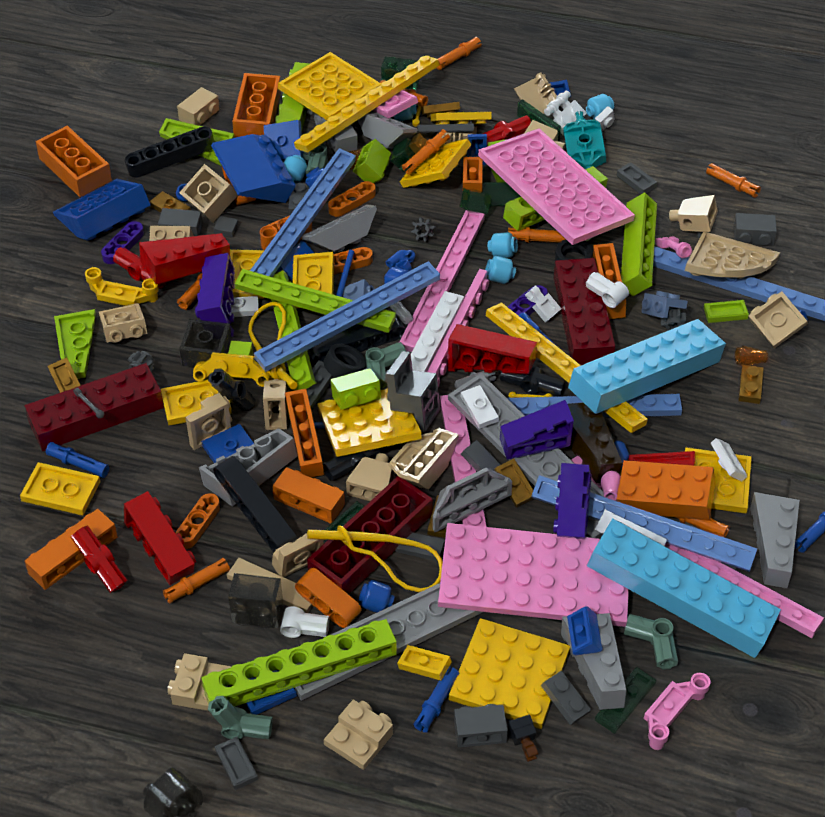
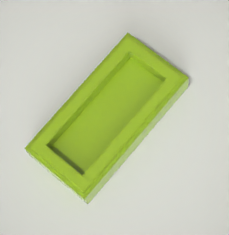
[703,300,749,323]

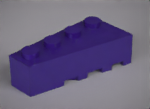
[195,253,235,341]

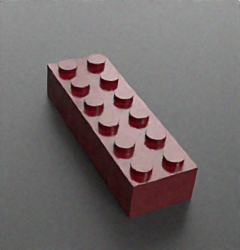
[554,258,615,365]
[24,363,164,452]
[307,476,433,595]

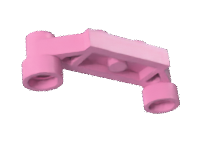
[644,673,710,750]

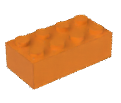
[232,73,281,138]
[35,126,112,197]
[616,460,716,520]

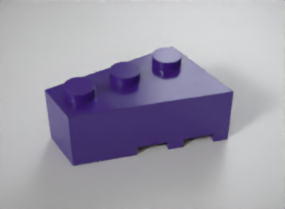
[499,400,574,460]
[553,463,592,539]

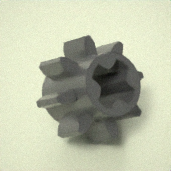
[411,217,436,242]
[661,307,686,331]
[128,351,154,372]

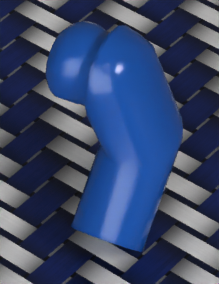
[386,250,415,268]
[614,441,629,471]

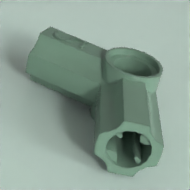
[303,144,328,174]
[365,342,405,390]
[624,614,678,670]
[208,696,273,739]

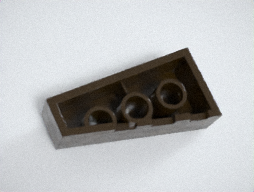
[567,403,622,483]

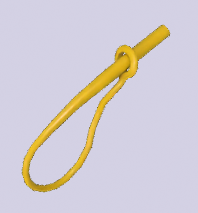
[248,302,298,390]
[307,525,443,592]

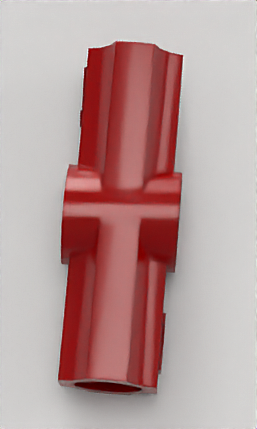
[483,115,531,147]
[113,247,166,289]
[71,525,128,594]

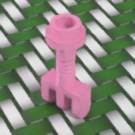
[655,236,692,258]

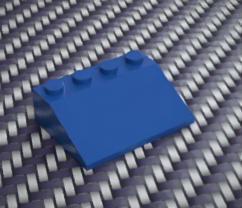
[211,134,296,203]
[53,179,150,240]

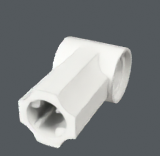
[586,272,629,308]
[280,606,330,638]

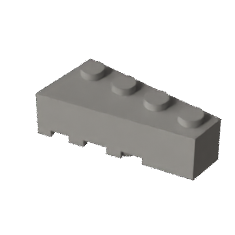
[199,428,297,506]
[750,492,800,588]
[561,613,626,710]

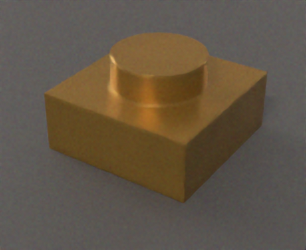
[409,133,427,154]

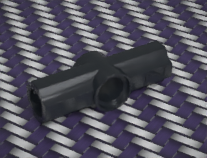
[500,366,566,397]
[208,369,256,411]
[323,446,387,481]

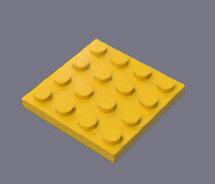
[278,52,381,120]
[317,388,422,457]
[449,618,570,729]

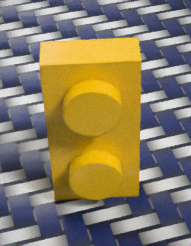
[397,645,452,681]

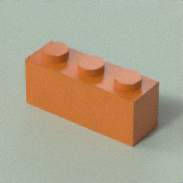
[273,467,345,524]

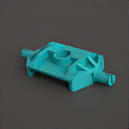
[563,111,606,169]

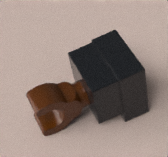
[507,714,538,762]

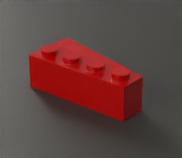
[139,233,230,284]
[448,324,537,374]
[124,491,196,585]

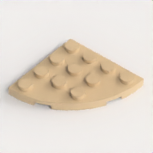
[685,232,780,279]

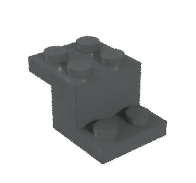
[385,351,440,433]

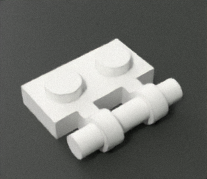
[544,91,587,135]

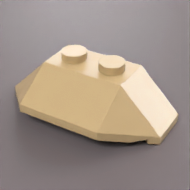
[389,428,459,489]

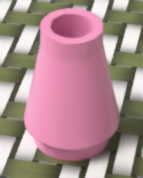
[601,471,621,501]

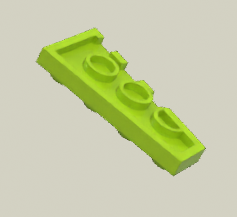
[159,118,235,166]
[54,309,96,379]

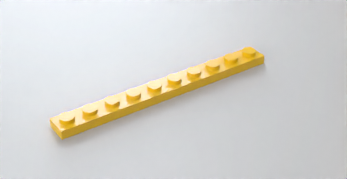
[294,56,439,153]
[485,302,648,433]

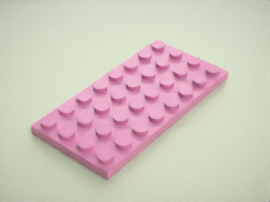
[478,128,635,245]
[438,523,628,627]

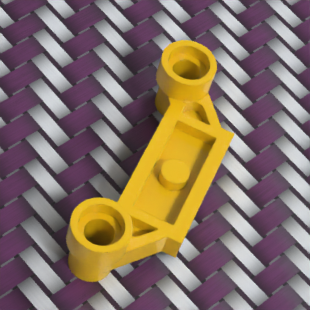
[85,267,159,306]
[193,352,273,387]

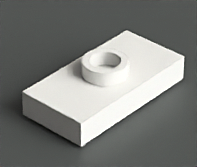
[231,296,259,317]
[460,385,499,429]
[711,438,747,481]

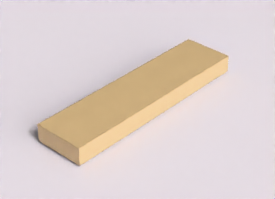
[227,558,313,613]

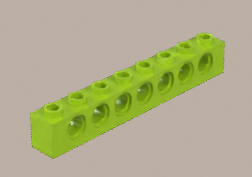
[201,619,397,707]

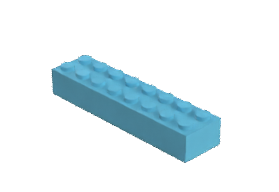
[568,319,726,414]
[587,518,781,658]

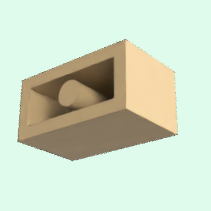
[177,87,220,126]

